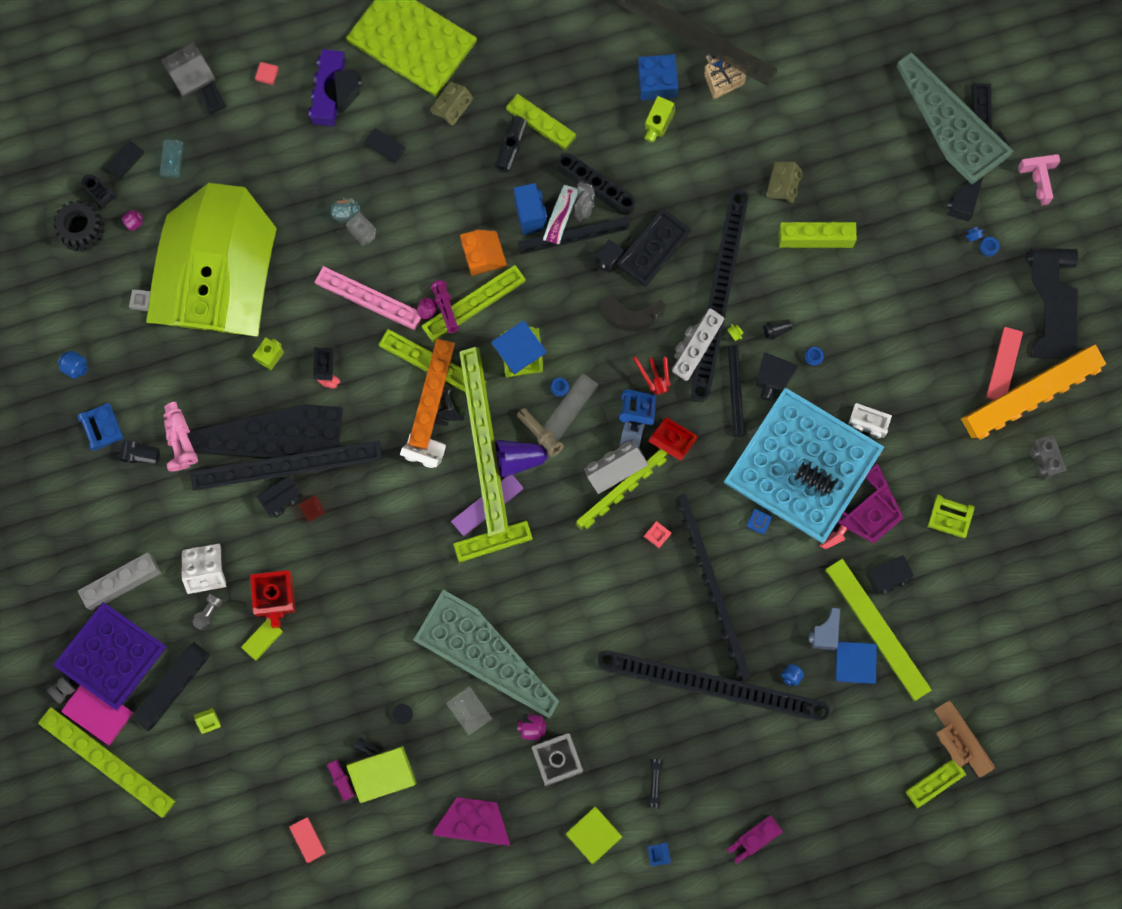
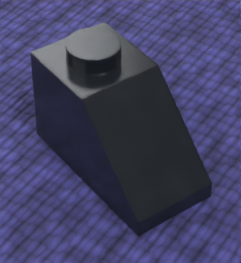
[334,69,362,113]

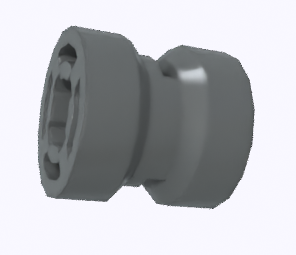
[47,676,76,704]

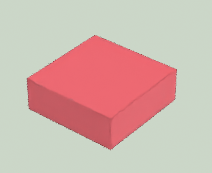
[255,62,279,85]
[644,521,671,548]

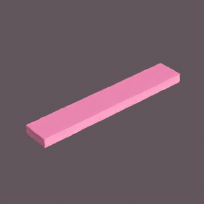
[315,266,422,331]

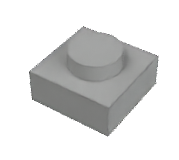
[129,289,150,311]

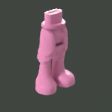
[163,402,198,471]

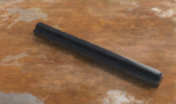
[728,345,744,437]

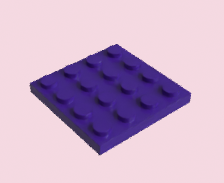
[53,602,167,711]

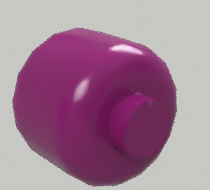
[122,210,143,231]
[417,298,437,319]

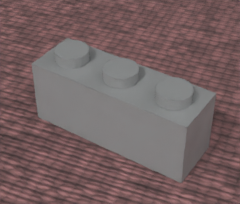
[584,439,648,494]

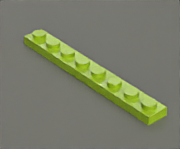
[38,707,176,818]

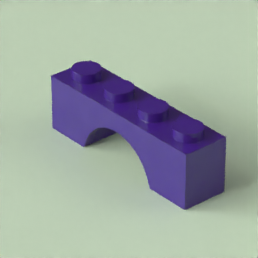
[309,49,346,127]

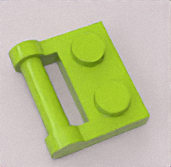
[927,494,975,539]

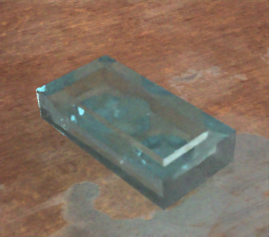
[160,140,184,178]

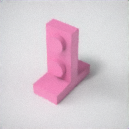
[1018,154,1060,205]

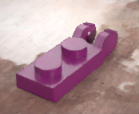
[727,815,783,864]

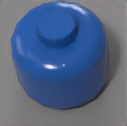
[782,664,804,686]

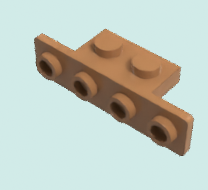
[935,701,995,777]

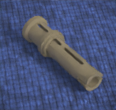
[517,408,563,456]

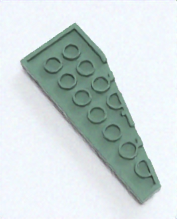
[897,53,1013,184]
[413,590,559,719]

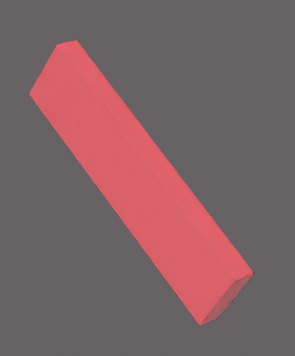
[986,327,1023,400]

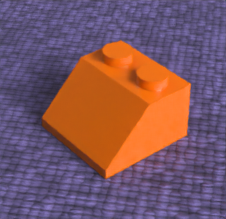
[460,230,507,276]

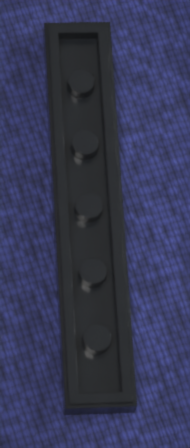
[518,217,629,254]

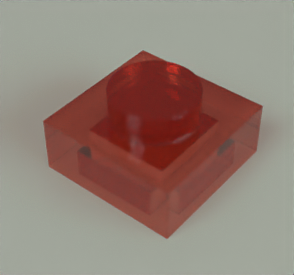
[299,496,326,523]

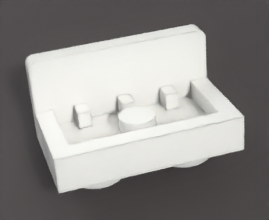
[848,403,892,439]
[400,433,446,468]

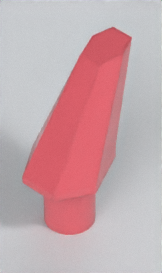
[819,525,847,549]

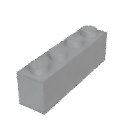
[78,552,161,611]

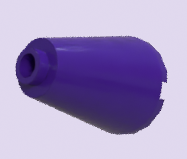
[495,440,548,478]

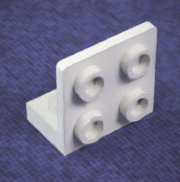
[182,544,226,594]

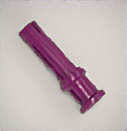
[430,280,459,333]

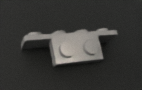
[672,309,724,381]

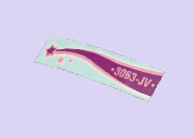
[543,185,580,244]

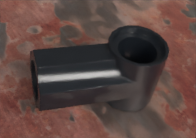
[119,440,160,465]

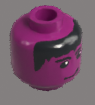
[517,713,546,741]

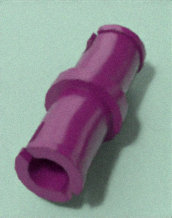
[326,760,355,802]

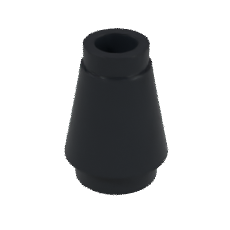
[763,319,792,340]

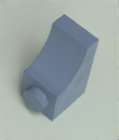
[619,410,645,448]
[809,608,840,650]

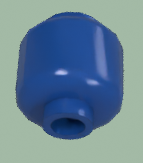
[58,351,88,379]

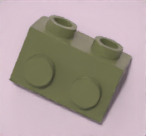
[430,82,473,126]
[766,162,802,203]

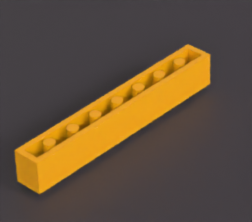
[961,344,1106,440]

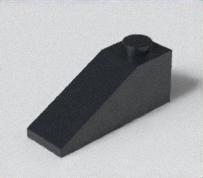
[946,177,983,222]

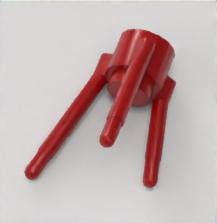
[633,356,671,395]

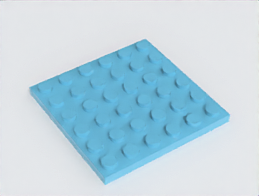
[724,388,884,544]

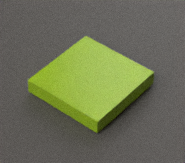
[566,807,622,865]

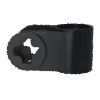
[81,174,117,210]

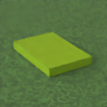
[347,746,416,803]

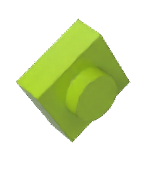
[194,708,221,734]

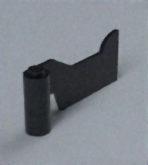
[1026,247,1078,359]

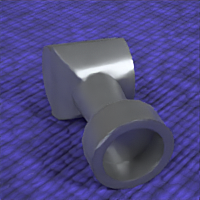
[193,594,223,631]

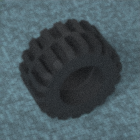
[53,200,105,252]

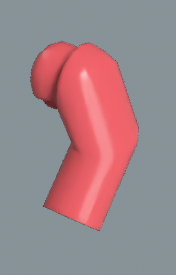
[317,375,340,389]

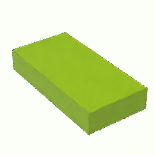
[241,619,283,661]

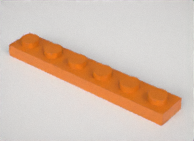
[408,339,455,451]

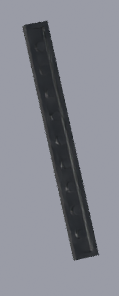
[190,440,383,491]
[675,493,751,682]

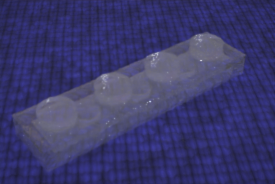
[543,374,598,441]

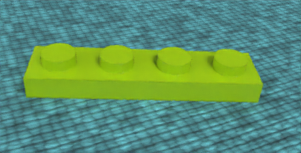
[506,94,576,150]

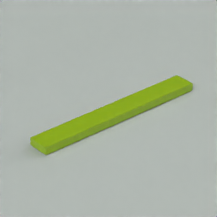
[826,559,931,701]

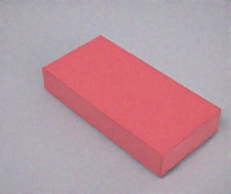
[289,817,326,863]

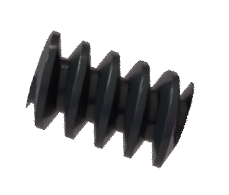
[794,460,839,497]

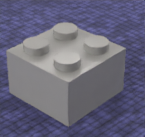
[532,733,583,786]

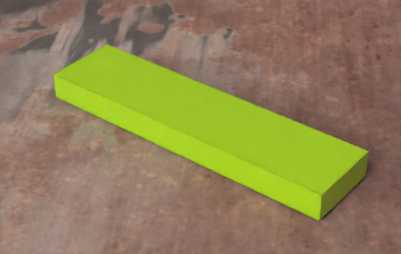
[453,521,533,563]

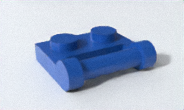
[619,389,656,425]
[77,403,124,451]

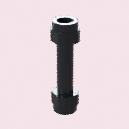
[648,759,663,809]

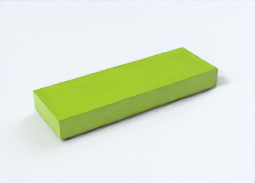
[905,759,966,808]

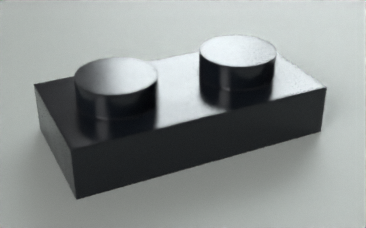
[313,347,333,381]

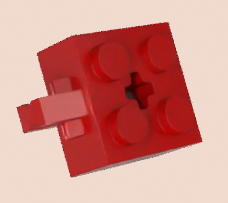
[250,570,296,629]

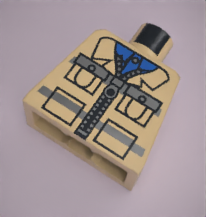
[704,52,746,99]

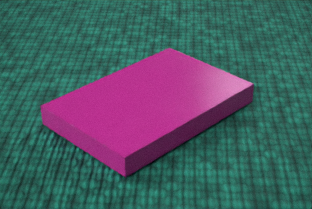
[61,685,134,745]

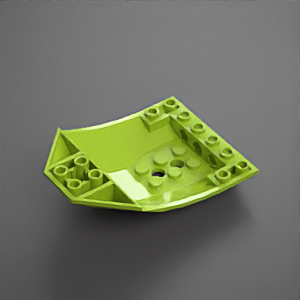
[146,183,277,337]

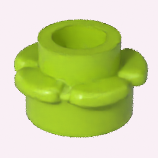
[727,324,744,342]

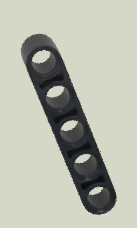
[558,153,635,215]
[132,642,210,731]

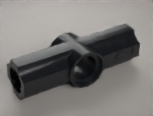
[495,116,527,173]

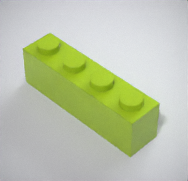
[778,222,857,248]

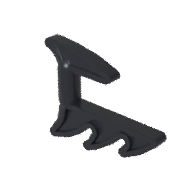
[435,386,464,426]

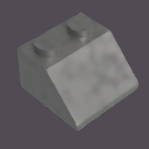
[161,42,215,97]

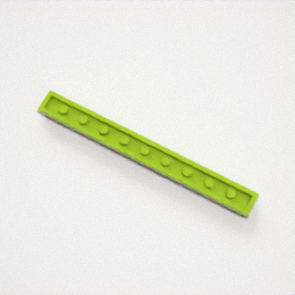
[459,347,509,537]

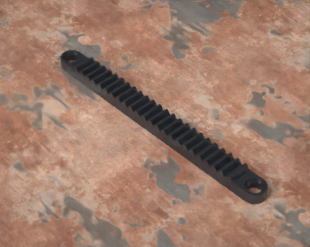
[691,189,748,402]
[597,650,830,722]

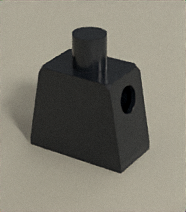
[756,352,798,401]

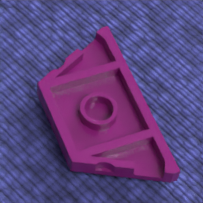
[433,797,510,846]

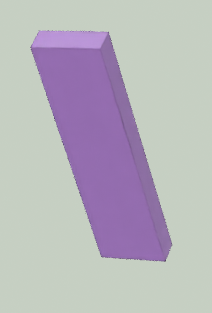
[451,475,523,537]

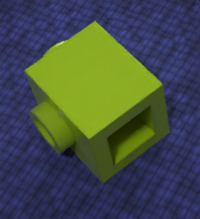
[253,337,284,370]

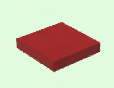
[649,417,698,461]

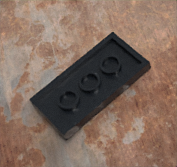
[616,208,692,288]

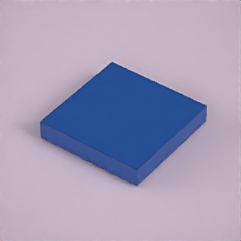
[491,320,546,375]
[835,642,877,684]

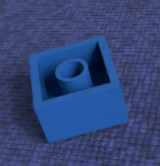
[637,54,678,100]
[514,183,547,235]

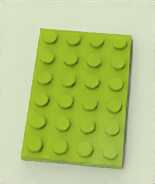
[346,0,477,96]

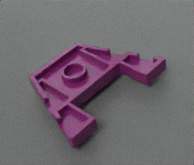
[837,464,903,544]

